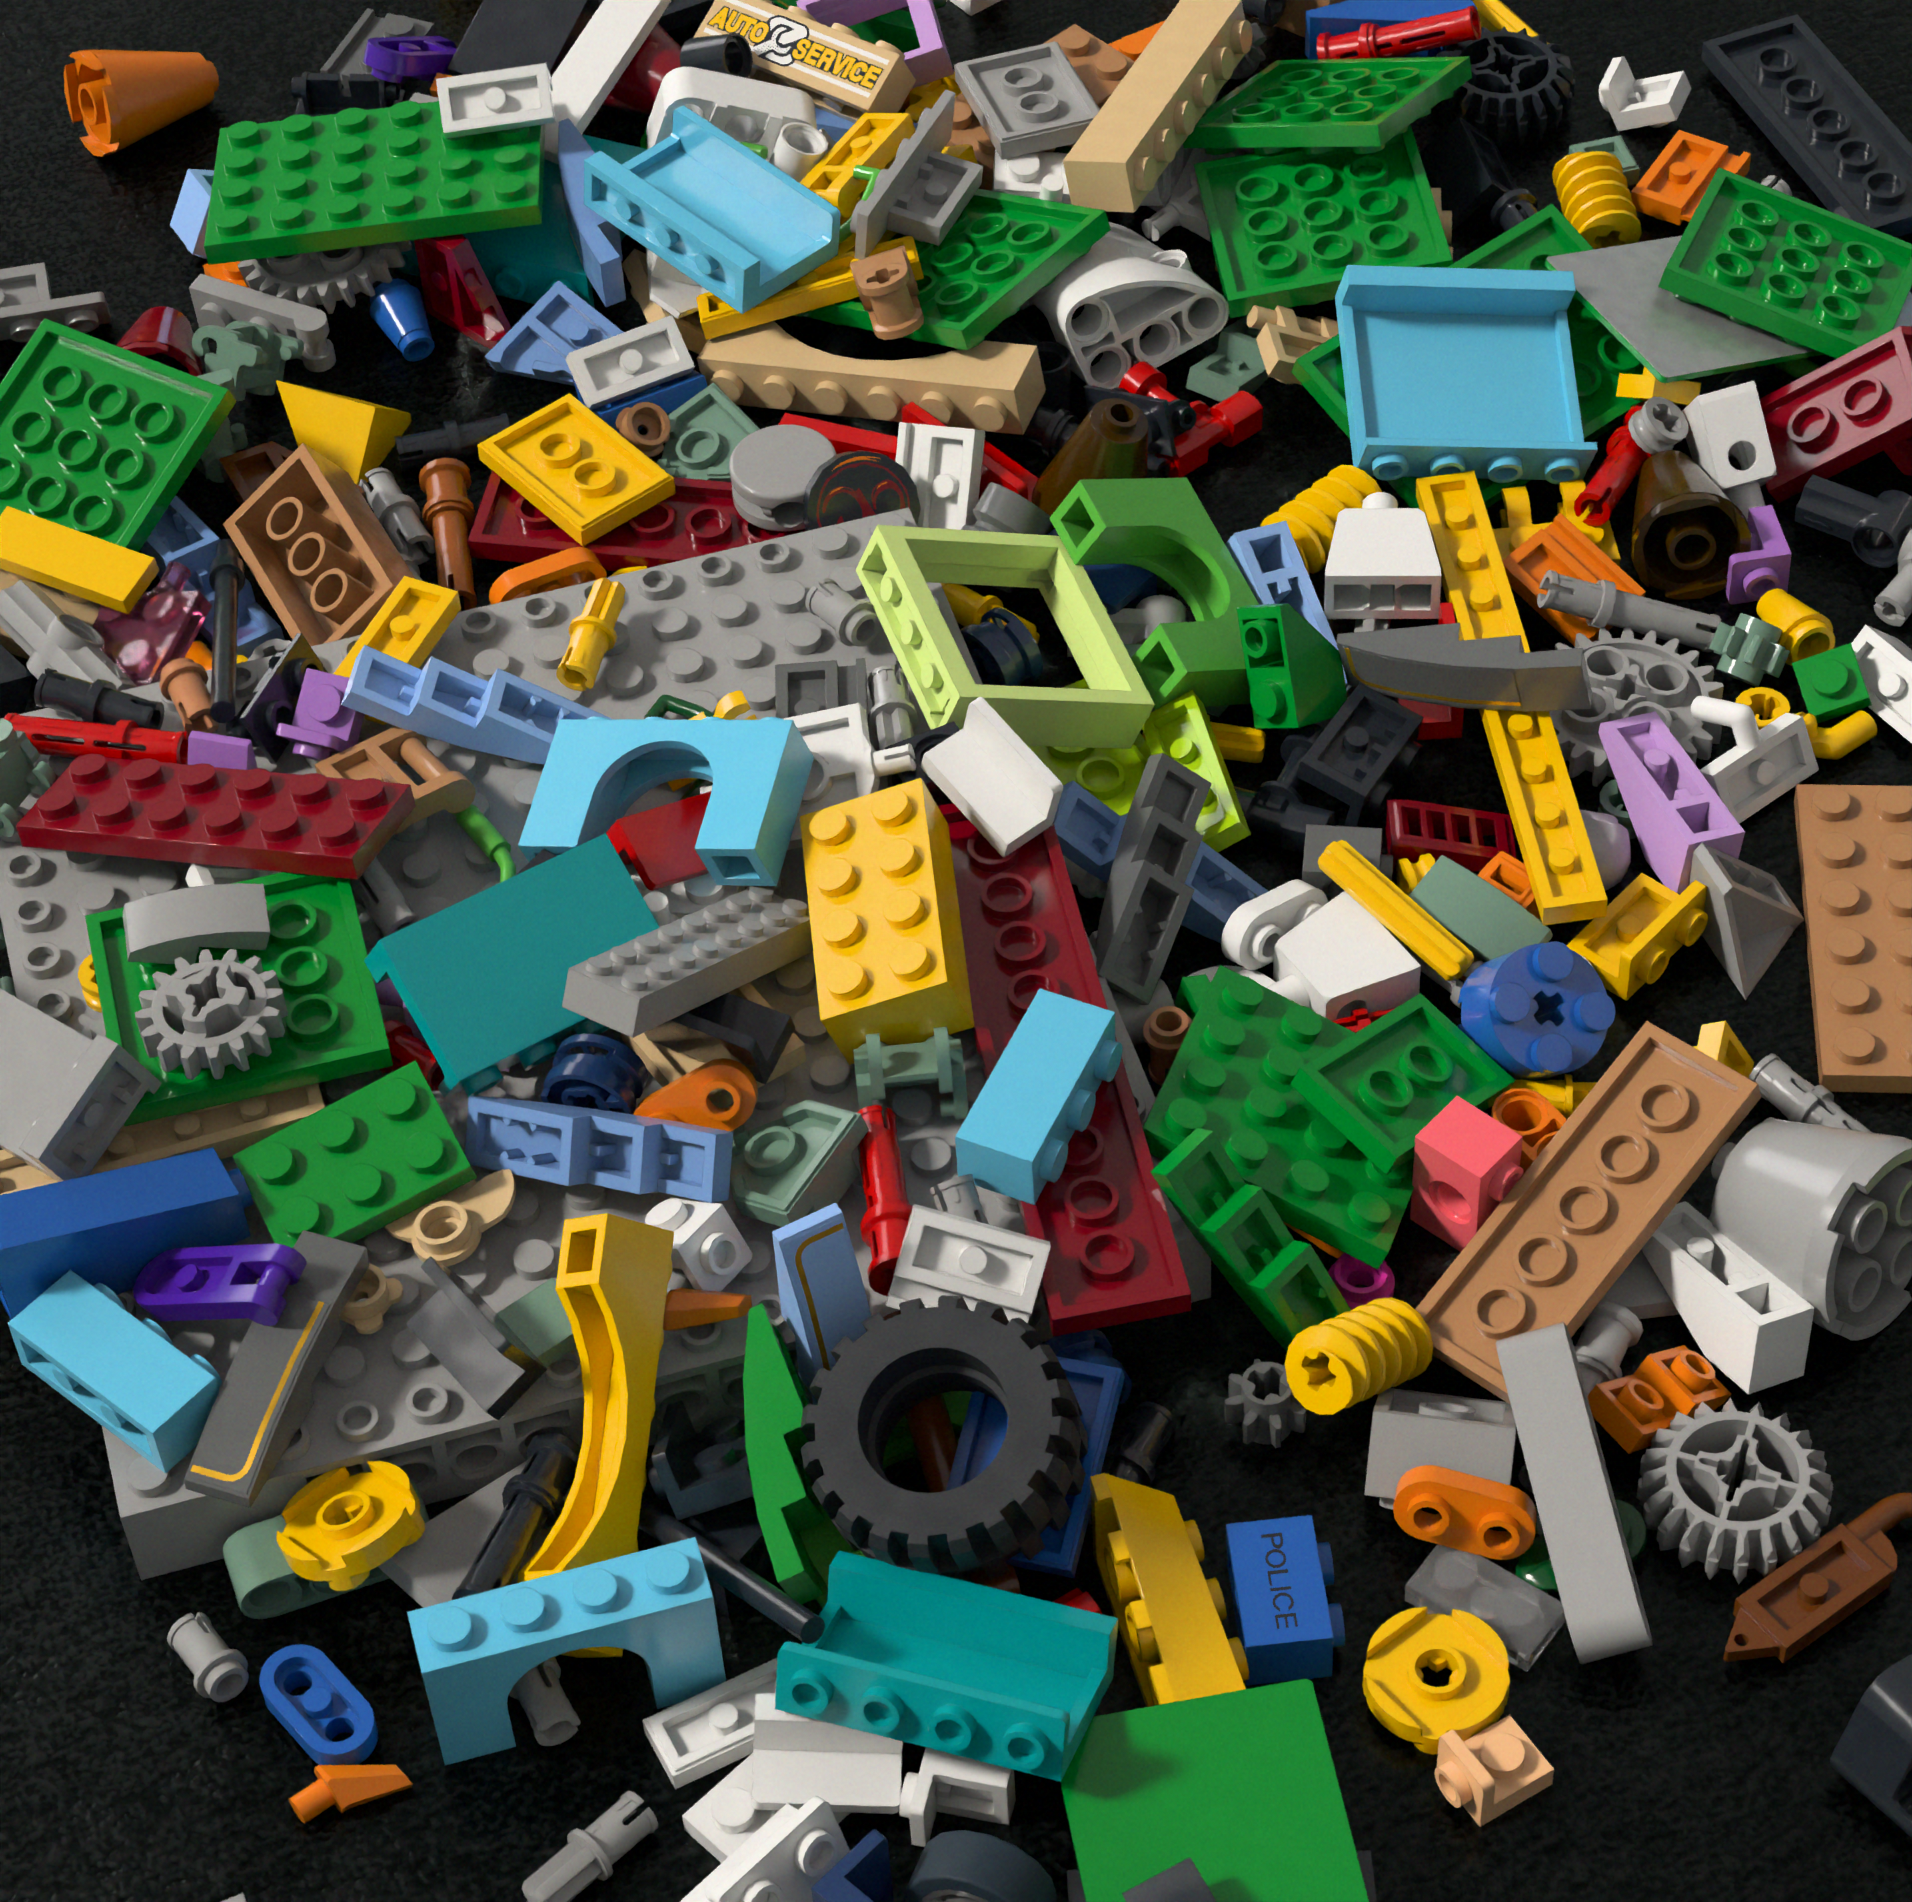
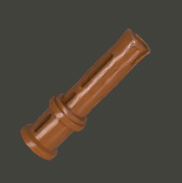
[419,458,477,612]

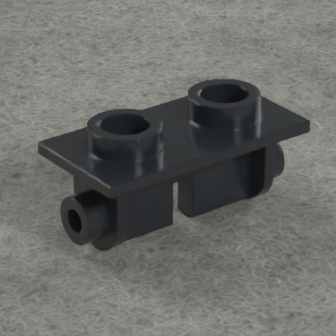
[292,72,406,117]
[1083,385,1197,456]
[226,633,328,764]

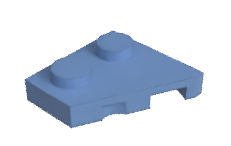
[485,280,624,386]

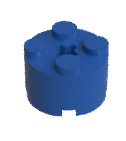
[1457,941,1616,1081]

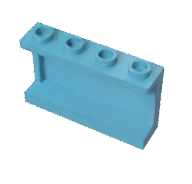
[584,105,841,314]

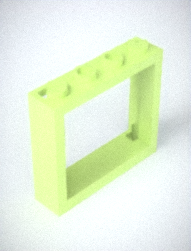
[856,525,1155,749]

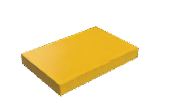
[477,393,676,547]

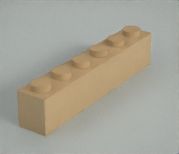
[1063,0,1252,213]

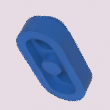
[259,1644,378,1765]

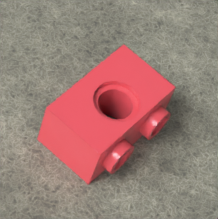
[1410,1096,1523,1252]

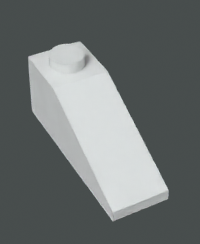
[1641,1201,1814,1394]

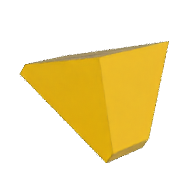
[276,380,412,486]

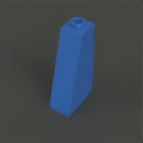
[0,1147,253,1320]

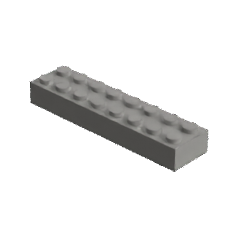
[562,886,813,1038]

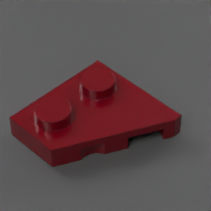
[414,234,512,350]

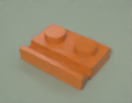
[1631,130,1751,226]
[1502,513,1646,647]

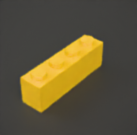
[1090,1473,1249,1707]

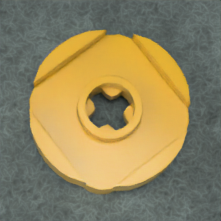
[276,1461,425,1591]
[1362,1607,1510,1755]

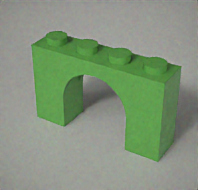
[1049,478,1259,710]

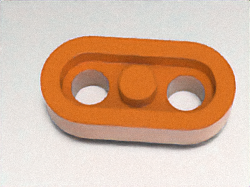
[489,547,607,604]
[633,1058,758,1131]
[1393,1465,1537,1560]

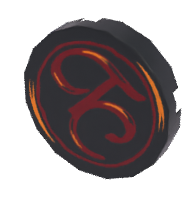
[803,450,921,531]

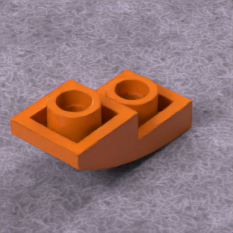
[1588,1345,1731,1454]

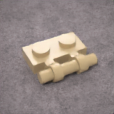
[1247,305,1339,385]

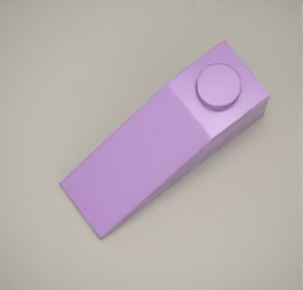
[1598,711,1745,895]

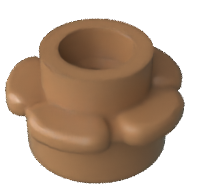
[616,402,670,457]

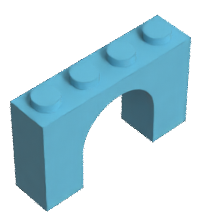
[518,716,814,886]
[407,1537,726,1765]

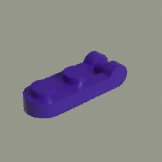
[363,36,458,83]
[133,1243,307,1326]

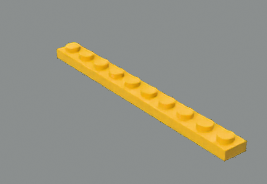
[1416,471,1608,926]

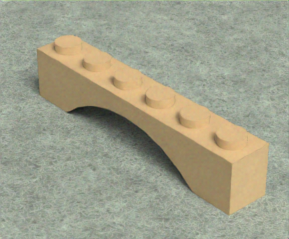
[697,321,1046,435]

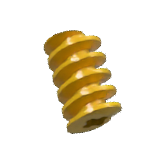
[1552,151,1642,249]
[1260,465,1382,575]
[1285,1297,1433,1415]

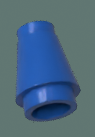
[370,278,435,361]

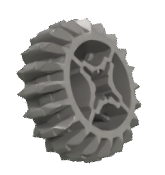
[1637,1398,1833,1584]

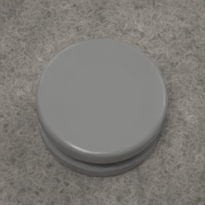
[729,424,836,532]

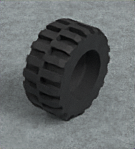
[800,1295,1088,1582]

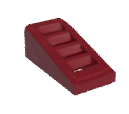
[1386,800,1517,875]

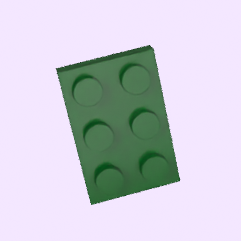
[1290,993,1515,1175]
[232,1060,477,1248]

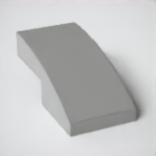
[123,883,270,965]

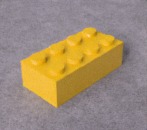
[799,778,975,1065]

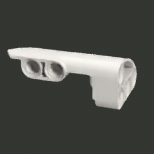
[646,66,828,319]
[1020,222,1229,389]

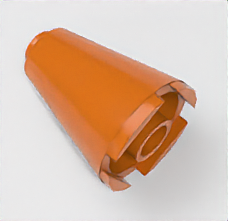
[64,49,219,157]

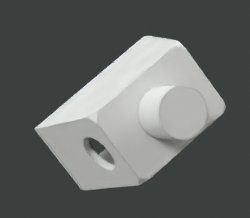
[1682,381,1777,520]
[1324,492,1441,619]
[1266,891,1421,1021]

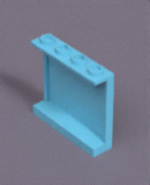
[1335,265,1598,484]

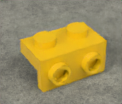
[1566,873,1708,1001]

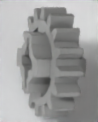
[135,949,288,1080]

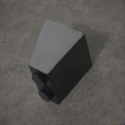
[447,0,601,77]

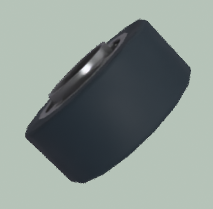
[903,1830,1058,1902]

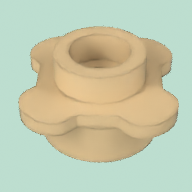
[339,1263,404,1334]

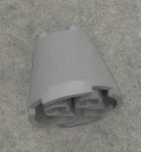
[1709,1117,1912,1340]

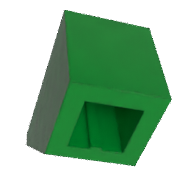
[1236,603,1348,729]

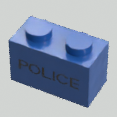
[1226,1515,1345,1685]

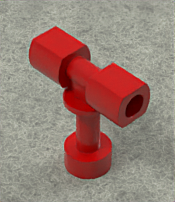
[1119,362,1263,478]

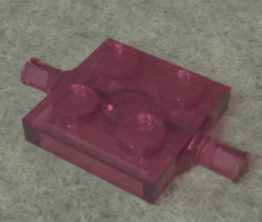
[92,562,212,687]

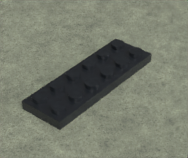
[1701,14,1912,237]

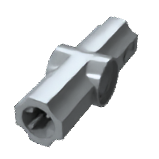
[0,579,137,691]

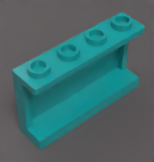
[364,833,659,1099]
[775,1550,1118,1782]

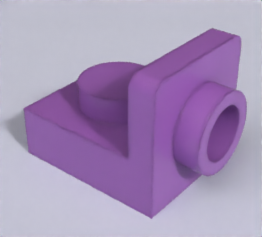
[1726,505,1791,604]
[276,668,365,762]

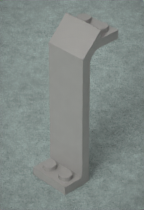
[0,988,162,1182]

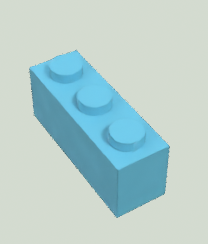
[955,988,1123,1205]
[8,1270,223,1474]

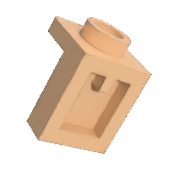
[1434,1715,1554,1827]

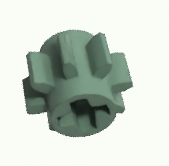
[1708,613,1790,687]

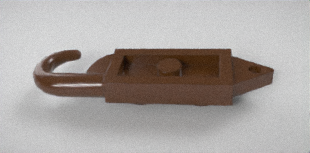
[1723,1493,1912,1664]

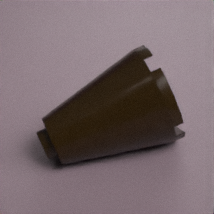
[1031,398,1148,532]
[1630,450,1752,600]

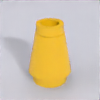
[1756,588,1835,665]

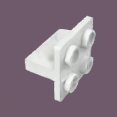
[680,1796,850,1902]

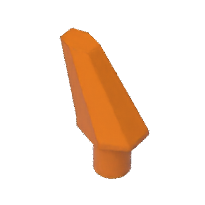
[663,1287,752,1331]
[289,1765,413,1824]

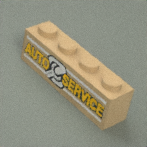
[693,0,916,123]

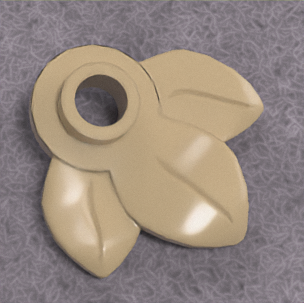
[384,1169,516,1267]

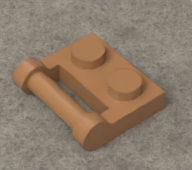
[314,726,476,835]

